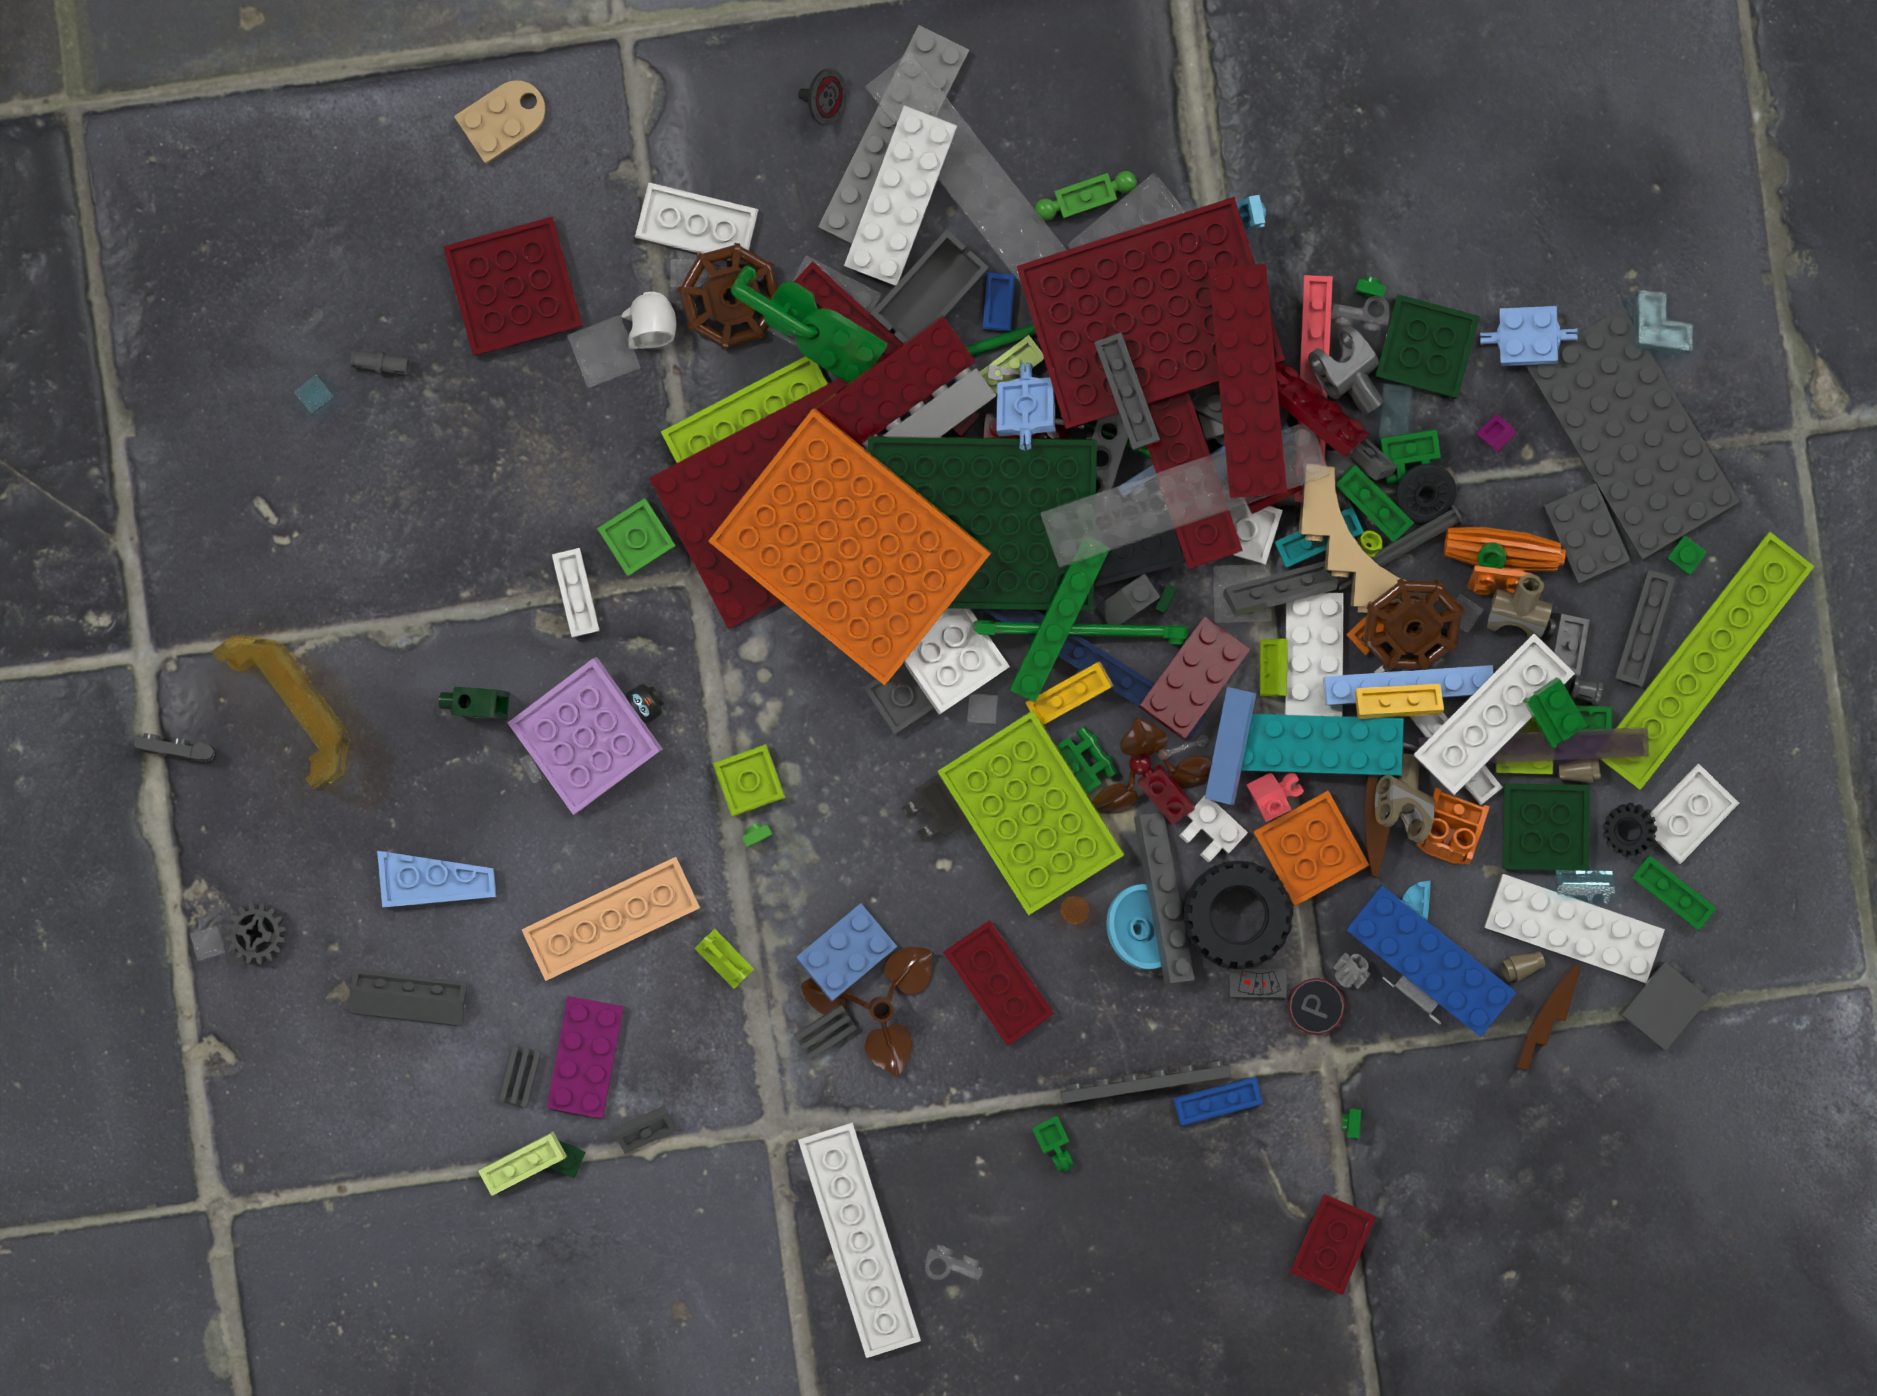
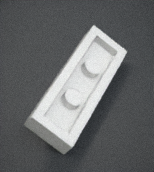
[552,548,600,638]

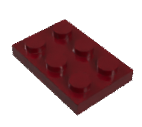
[1289,1193,1376,1295]

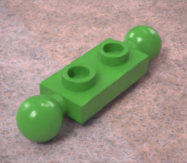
[1034,171,1137,221]

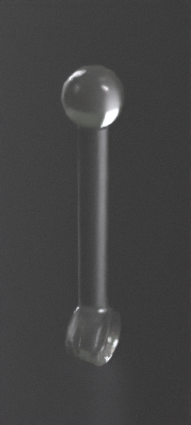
[1158,735,1209,760]

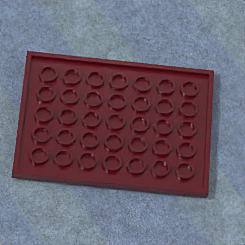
[1016,197,1285,430]
[649,378,883,629]

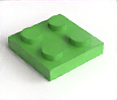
[597,498,676,577]

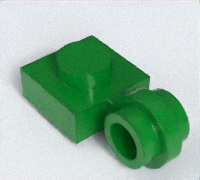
[1032,1116,1074,1172]

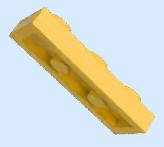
[1025,661,1113,725]
[1354,684,1444,719]

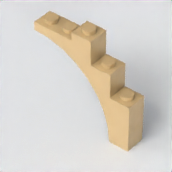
[1299,465,1439,613]

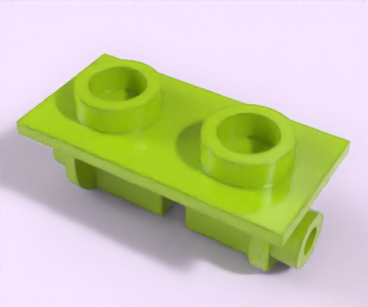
[694,929,754,989]

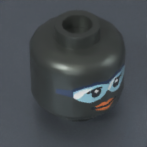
[625,684,664,725]

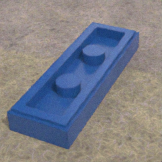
[1173,1076,1263,1126]

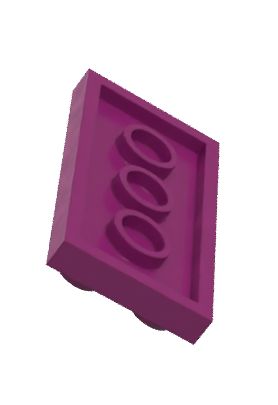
[547,996,624,1119]

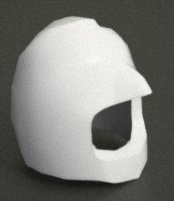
[620,291,677,349]

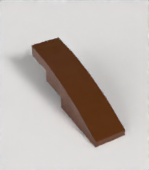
[1363,775,1390,877]
[1514,964,1581,1070]

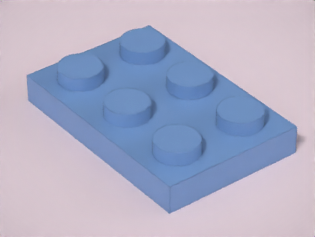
[795,903,897,1002]

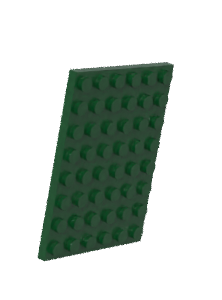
[868,436,1097,610]

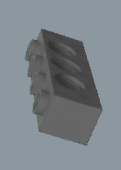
[1086,413,1128,519]

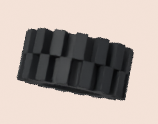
[1603,803,1657,857]

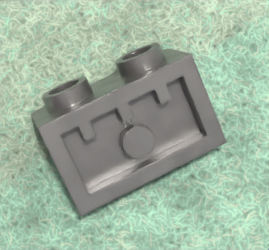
[1541,613,1590,676]

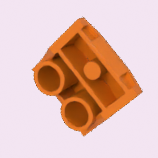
[1416,787,1489,864]

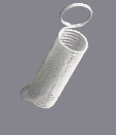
[1383,976,1442,1025]

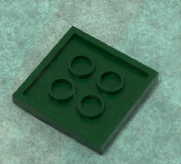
[1375,294,1480,399]
[1502,784,1590,871]

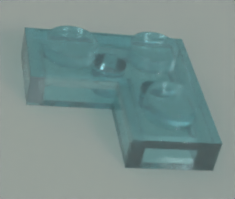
[1635,290,1693,354]

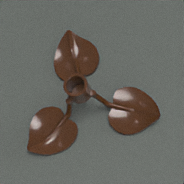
[1092,717,1213,814]
[801,947,932,1076]

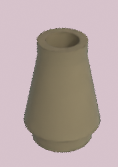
[1559,755,1601,783]
[1501,951,1545,983]

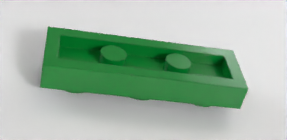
[1335,463,1414,542]
[1631,855,1716,931]

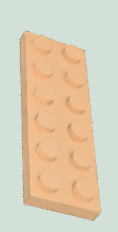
[521,857,700,981]

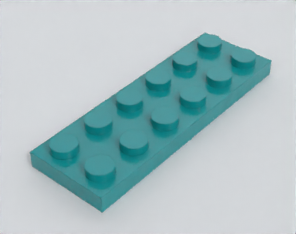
[1241,714,1404,776]

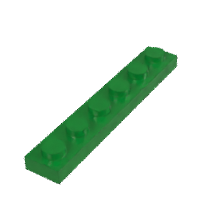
[1009,535,1110,702]

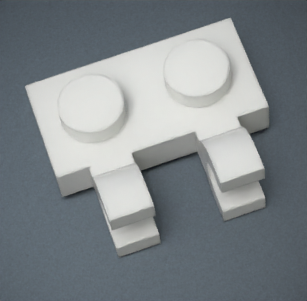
[1179,794,1248,862]

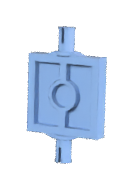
[1480,306,1578,366]
[997,362,1055,450]

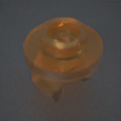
[1061,896,1089,924]

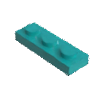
[1274,507,1364,568]

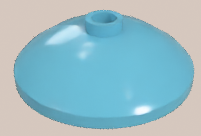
[1106,884,1161,970]

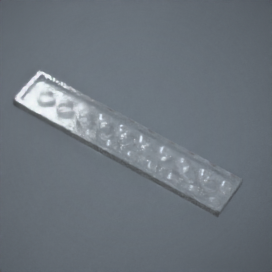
[865,51,1066,286]
[1040,423,1330,568]

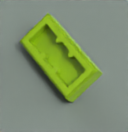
[1260,639,1288,696]

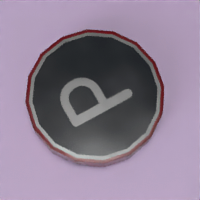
[1288,978,1345,1035]

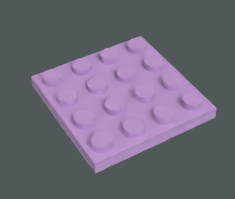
[508,657,663,815]

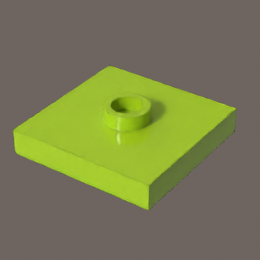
[713,744,785,817]

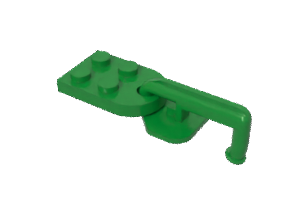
[731,266,888,383]

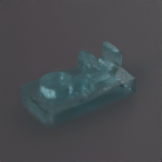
[1555,870,1615,903]

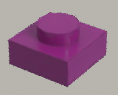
[1476,414,1517,452]

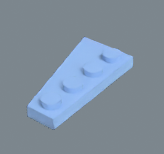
[377,851,497,907]

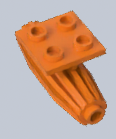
[1444,527,1566,595]

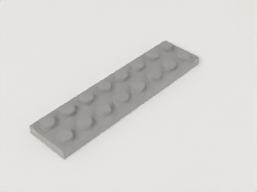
[818,25,969,245]

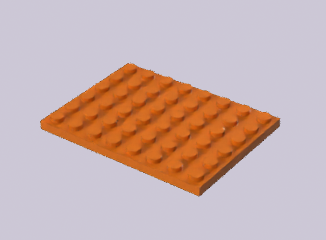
[708,408,992,686]

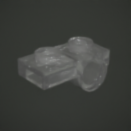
[1331,296,1390,331]
[925,1244,983,1281]

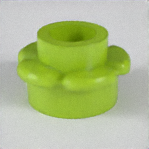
[1356,531,1382,558]

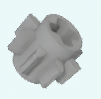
[1333,953,1370,989]

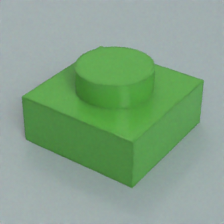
[742,822,773,847]

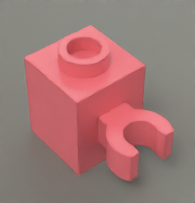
[1247,772,1304,822]

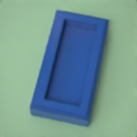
[983,272,1015,332]

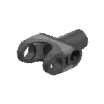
[1308,325,1384,415]

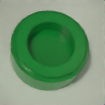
[1477,542,1507,569]

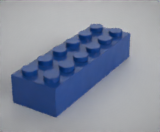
[1346,883,1517,1037]

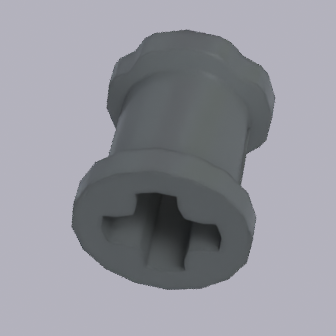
[1569,675,1603,706]

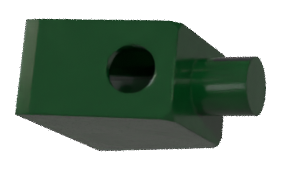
[439,686,510,720]

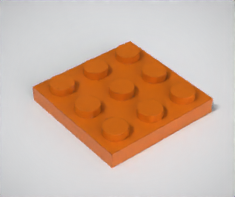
[1253,791,1369,906]

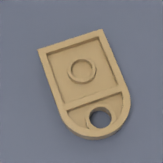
[454,81,546,164]

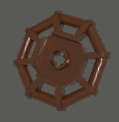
[678,242,778,349]
[1361,578,1465,671]

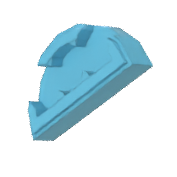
[1402,881,1431,920]

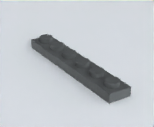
[1134,813,1195,985]
[1060,1060,1232,1103]

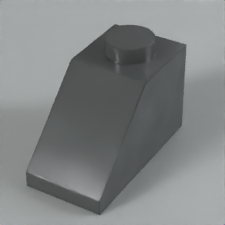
[1097,574,1160,625]

